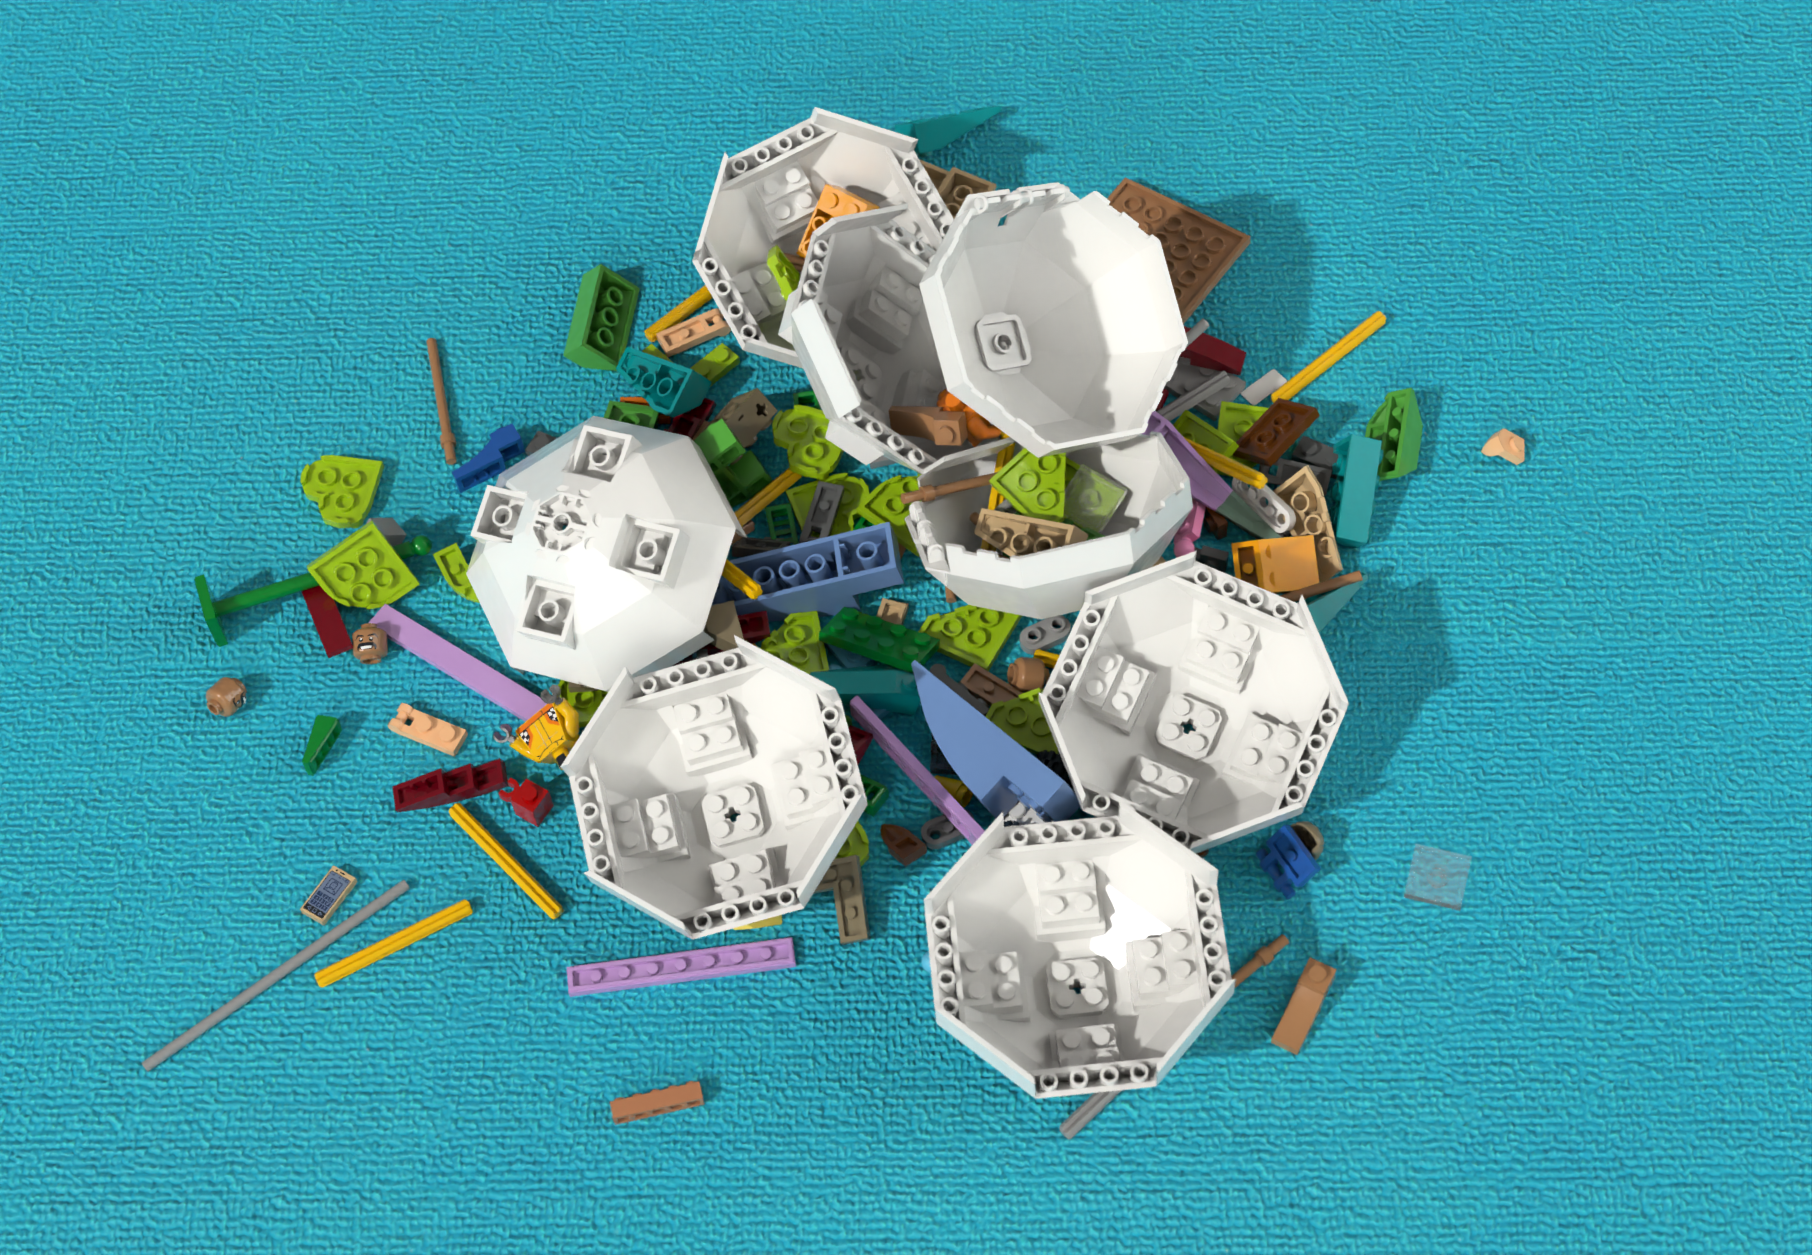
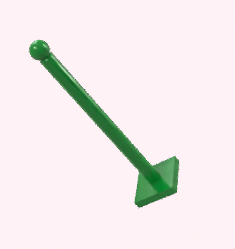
[194,535,432,647]

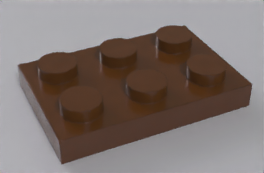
[1232,398,1320,467]

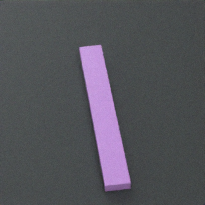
[369,604,547,722]
[850,695,985,845]
[567,937,796,997]

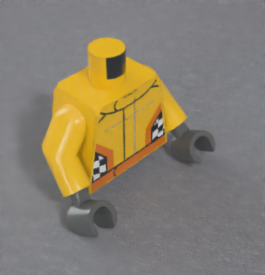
[493,685,580,770]

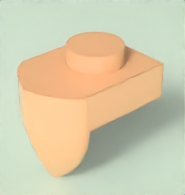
[1481,428,1525,465]

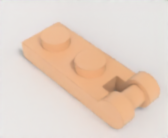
[656,308,731,357]
[387,703,468,757]

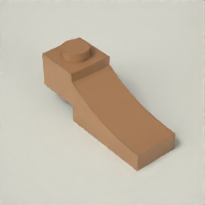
[888,406,968,446]
[1271,958,1336,1055]

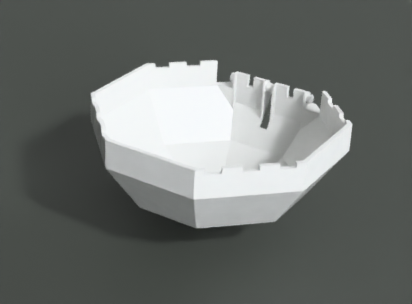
[919,182,1188,458]
[905,431,1193,620]

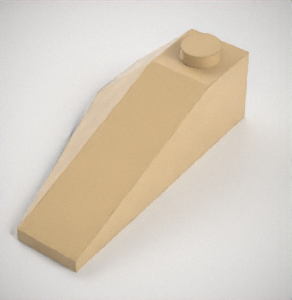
[1273,465,1343,582]
[974,508,1088,557]

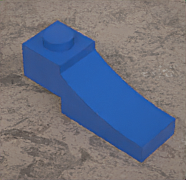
[452,423,525,493]

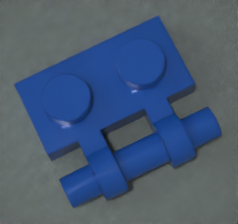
[1256,825,1321,899]

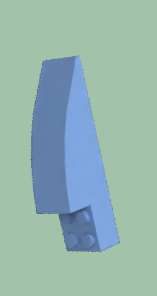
[712,522,904,622]
[911,660,1080,823]

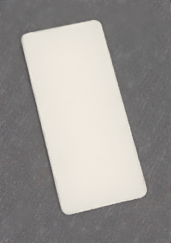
[1240,369,1287,406]

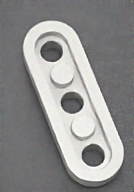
[1232,478,1296,533]

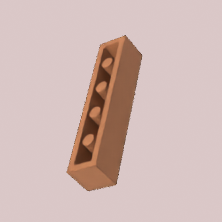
[610,1081,705,1125]

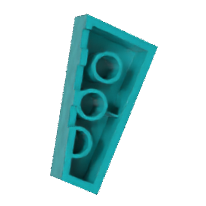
[1329,434,1383,548]

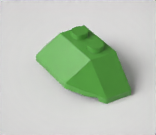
[1365,387,1423,481]

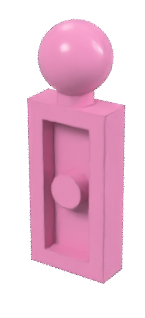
[1173,499,1206,558]

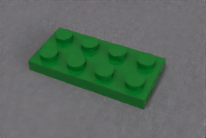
[819,607,940,674]

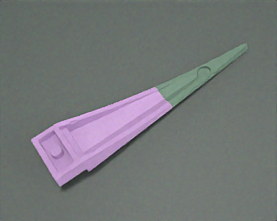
[1142,411,1282,539]

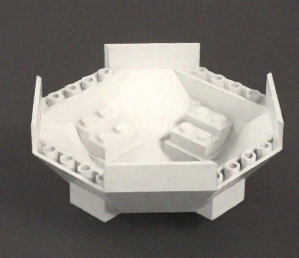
[692,107,954,368]
[778,203,1016,475]
[466,416,747,692]
[1038,551,1349,854]
[561,635,868,940]
[924,800,1236,1099]

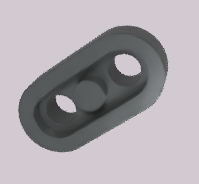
[921,809,974,849]

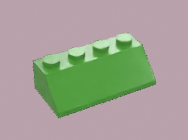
[563,264,640,371]

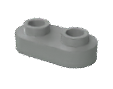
[1020,615,1070,655]

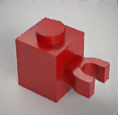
[498,777,554,827]

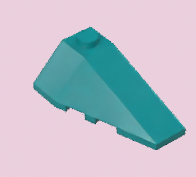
[895,106,1002,157]
[616,347,712,418]
[1296,573,1368,633]
[810,664,921,715]

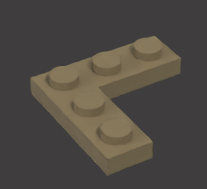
[813,855,871,945]

